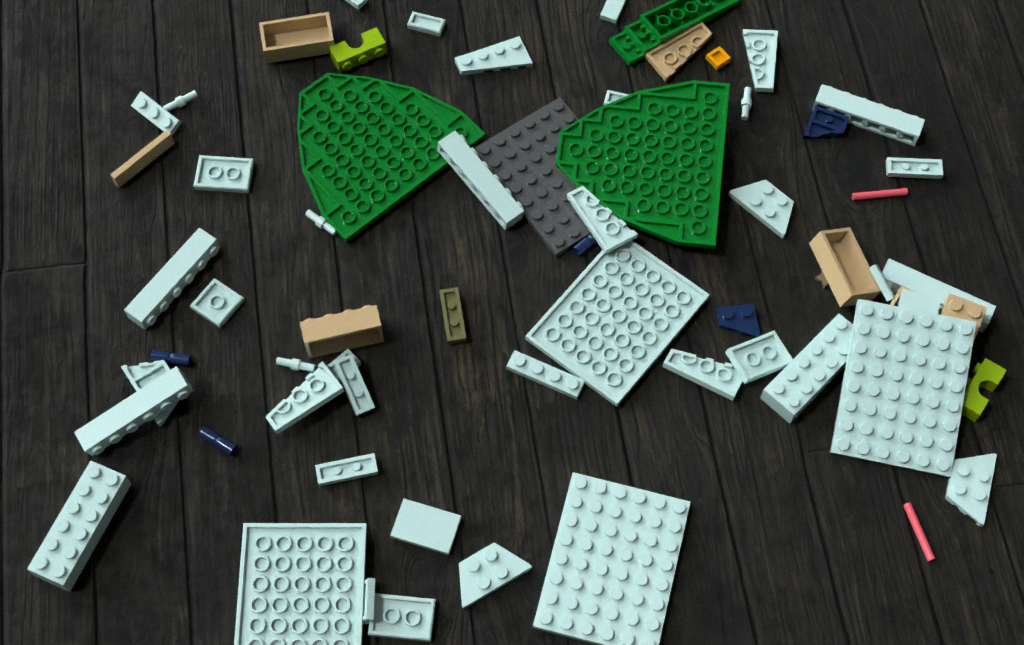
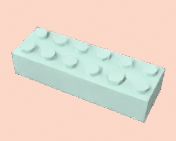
[760,314,853,423]
[27,461,131,592]

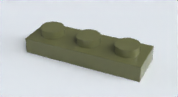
[439,287,467,344]

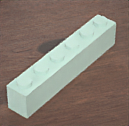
[812,84,925,146]
[437,131,524,230]
[124,228,220,330]
[882,259,996,333]
[74,366,194,456]

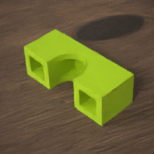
[329,27,387,73]
[961,358,1006,422]

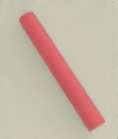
[852,188,908,200]
[903,502,936,562]

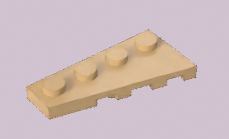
[645,21,712,82]

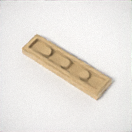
[111,130,175,188]

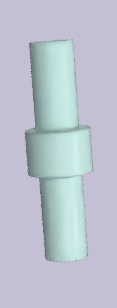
[741,87,752,120]
[163,90,198,112]
[305,209,337,236]
[276,357,316,372]

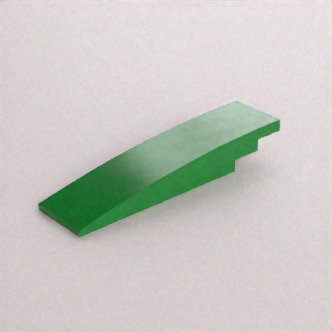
[609,0,742,66]

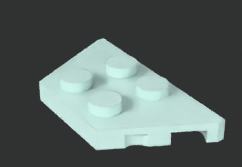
[728,180,794,239]
[121,360,178,427]
[945,453,997,527]
[459,543,532,610]

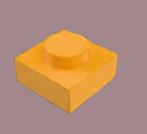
[705,46,731,70]

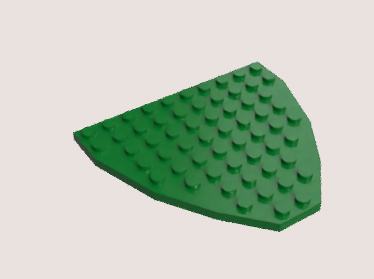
[297,73,486,243]
[556,80,730,249]

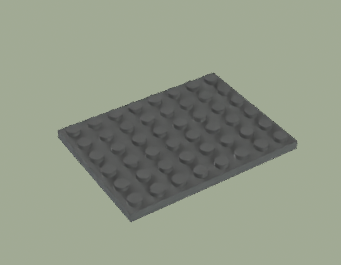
[474,97,591,257]

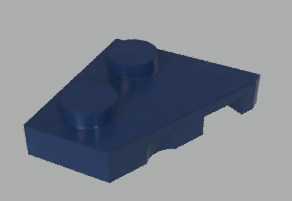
[803,105,849,139]
[715,303,761,339]

